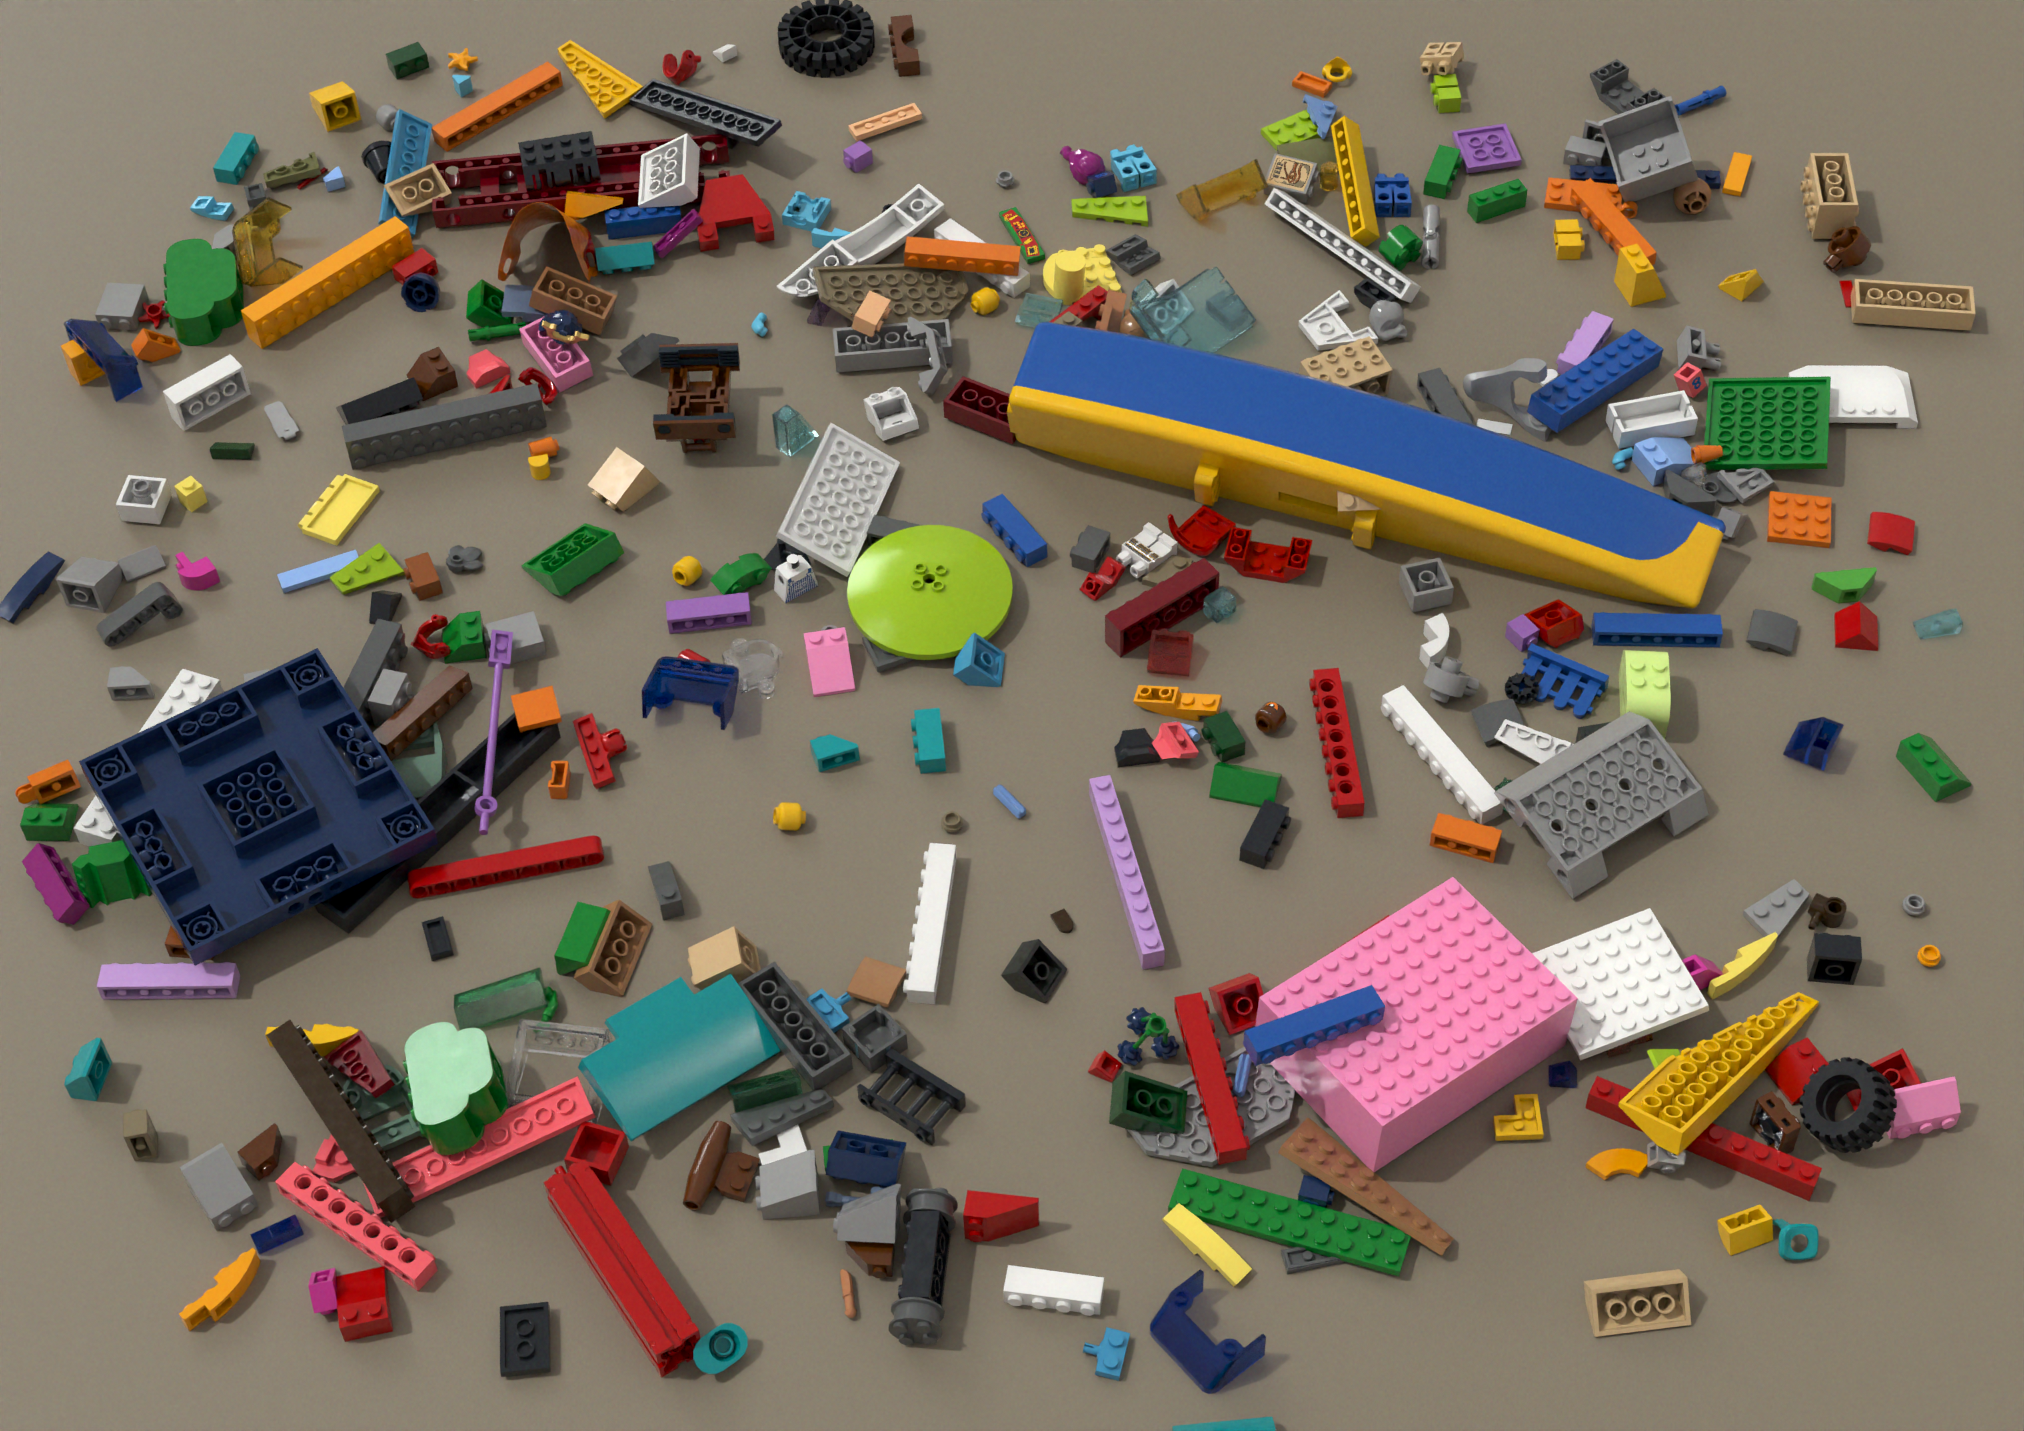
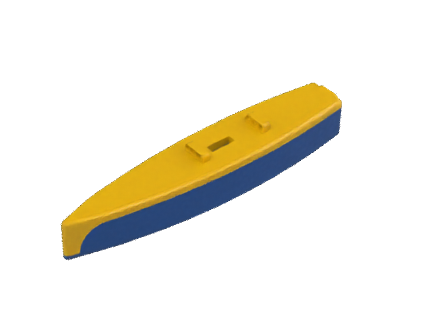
[1007,322,1726,609]

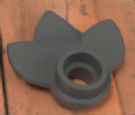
[1700,472,1737,503]
[446,545,483,572]

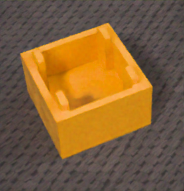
[61,329,115,386]

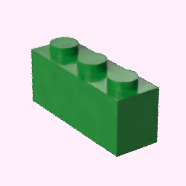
[1423,145,1463,199]
[1467,179,1528,223]

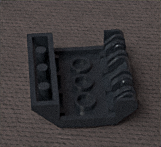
[518,131,601,191]

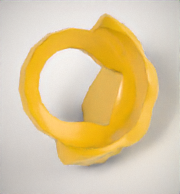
[1322,56,1352,82]

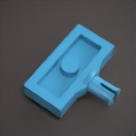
[806,988,852,1033]
[1083,1327,1130,1381]

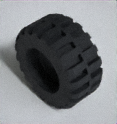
[1800,1057,1897,1153]

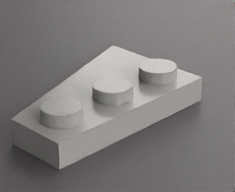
[1743,879,1809,939]

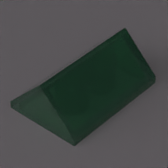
[727,1068,803,1113]

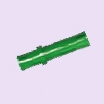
[468,322,526,342]

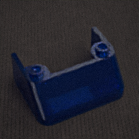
[64,319,143,402]
[642,656,739,730]
[1150,1269,1266,1394]

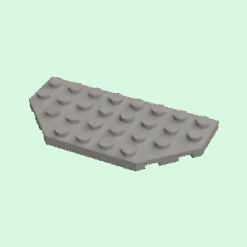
[1127,1047,1296,1167]

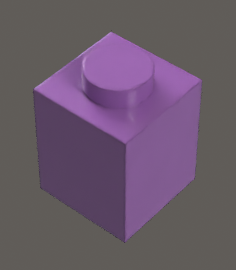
[843,140,873,173]
[1505,614,1539,652]

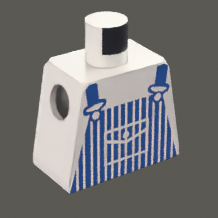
[774,554,818,603]

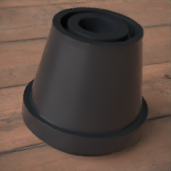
[361,141,391,184]

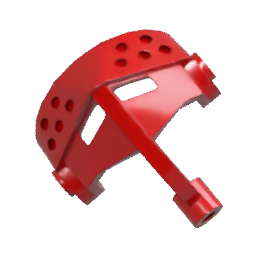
[662,50,701,86]
[518,367,558,406]
[411,614,450,659]

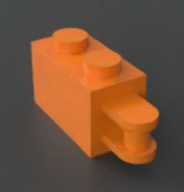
[15,759,81,804]

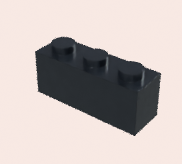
[1239,799,1291,869]

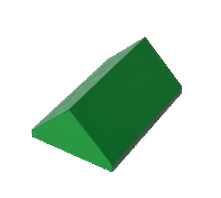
[1209,762,1282,808]
[554,901,611,975]

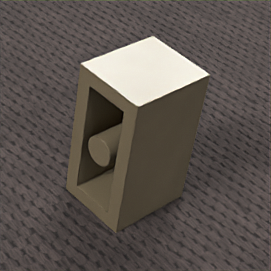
[123,1109,158,1161]

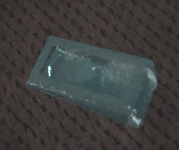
[1913,608,1963,639]

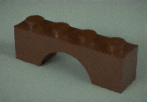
[888,15,920,77]

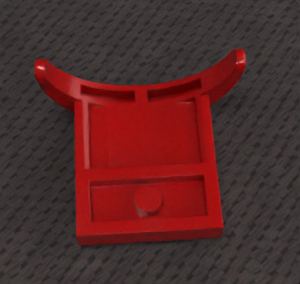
[1168,505,1236,556]

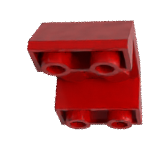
[1224,527,1313,583]

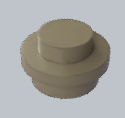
[941,811,963,832]

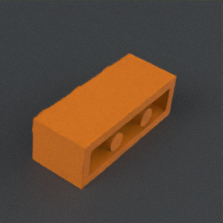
[1430,813,1502,863]

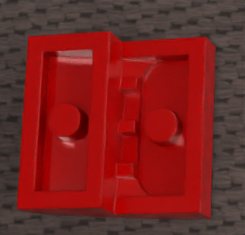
[1867,512,1915,556]

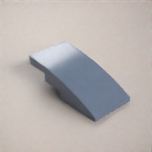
[502,285,546,322]

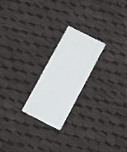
[1477,419,1513,435]

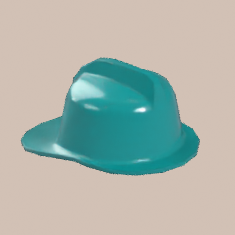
[693,1323,748,1374]

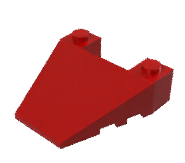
[697,174,775,252]

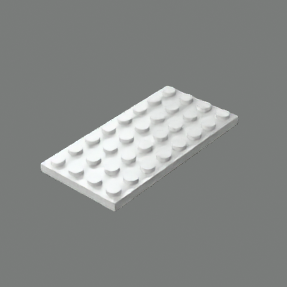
[776,423,900,577]

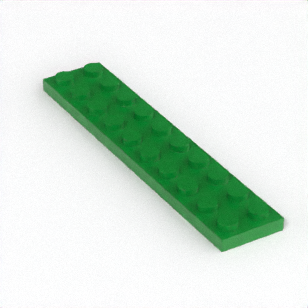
[1168,1168,1411,1276]

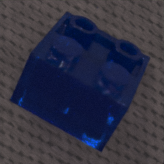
[1783,717,1844,771]

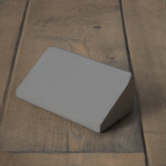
[118,545,166,583]

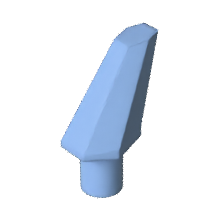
[1173,721,1200,742]

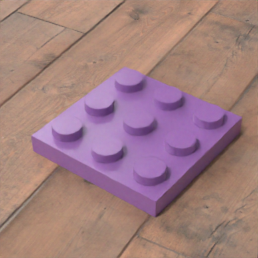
[1452,123,1521,174]

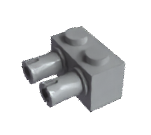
[1677,326,1721,371]

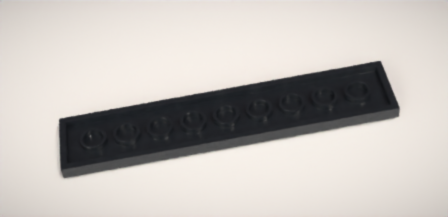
[629,79,782,147]

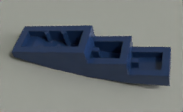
[0,551,65,624]

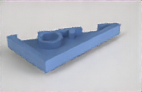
[1303,94,1338,139]

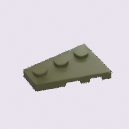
[263,152,321,188]

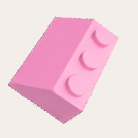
[1887,1077,1961,1139]

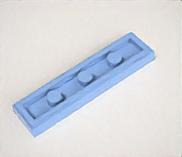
[277,550,358,593]

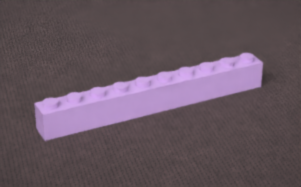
[1089,775,1165,970]

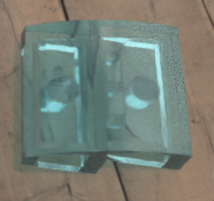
[1015,293,1063,328]

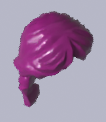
[1060,145,1106,185]

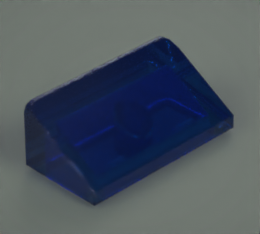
[250,1215,304,1255]

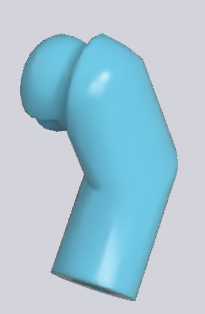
[751,312,768,337]
[1612,447,1633,470]

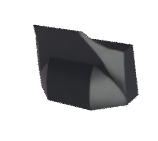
[1354,278,1396,309]
[1114,728,1160,767]

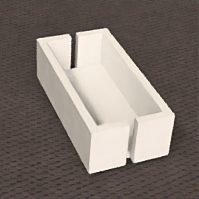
[1605,390,1698,449]

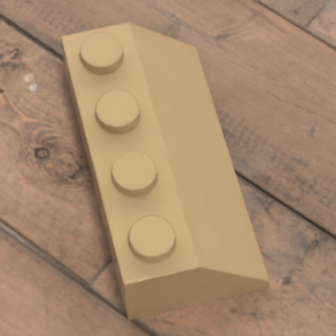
[1584,1269,1691,1337]

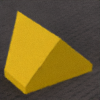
[1718,269,1764,302]

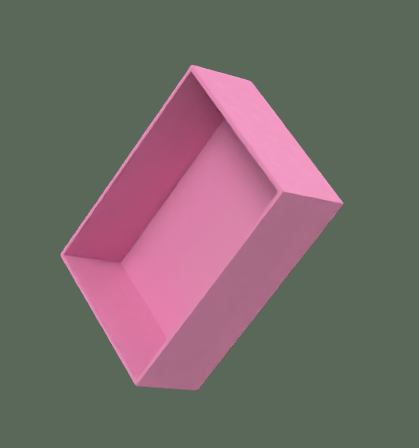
[1255,877,1578,1172]

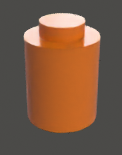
[528,436,560,458]

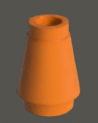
[1691,445,1723,465]

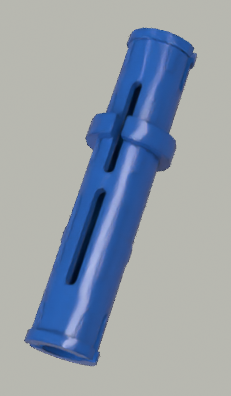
[1675,86,1727,116]

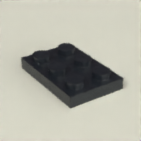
[500,1302,551,1377]

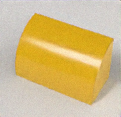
[1717,1204,1773,1256]

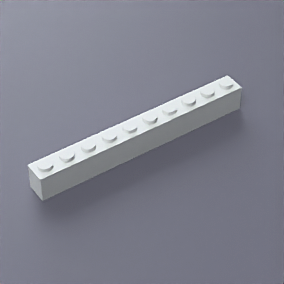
[1265,188,1421,303]

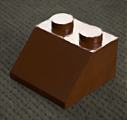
[407,347,458,401]

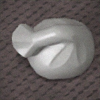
[1369,300,1407,341]

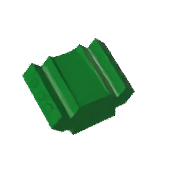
[72,840,152,908]

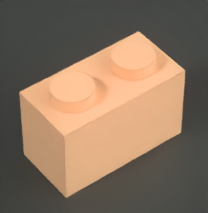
[851,291,891,338]

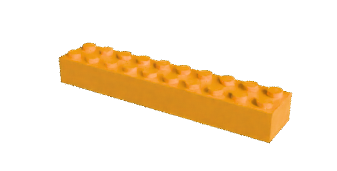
[241,216,414,349]

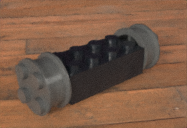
[888,1188,958,1345]

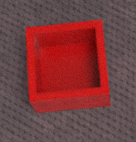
[564,1121,629,1186]

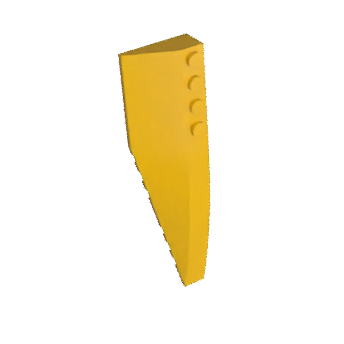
[1618,992,1819,1155]

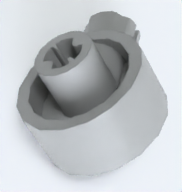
[1423,656,1479,703]

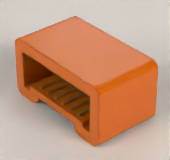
[548,761,571,799]

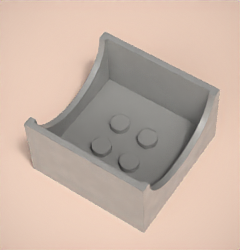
[1598,96,1698,203]

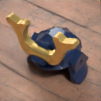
[538,310,590,345]

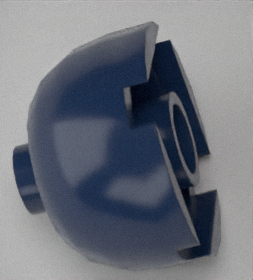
[401,273,440,312]

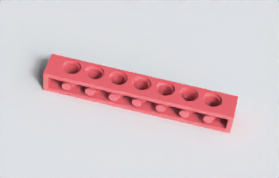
[275,1162,438,1291]

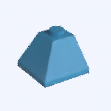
[953,633,1005,687]

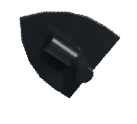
[764,538,810,571]

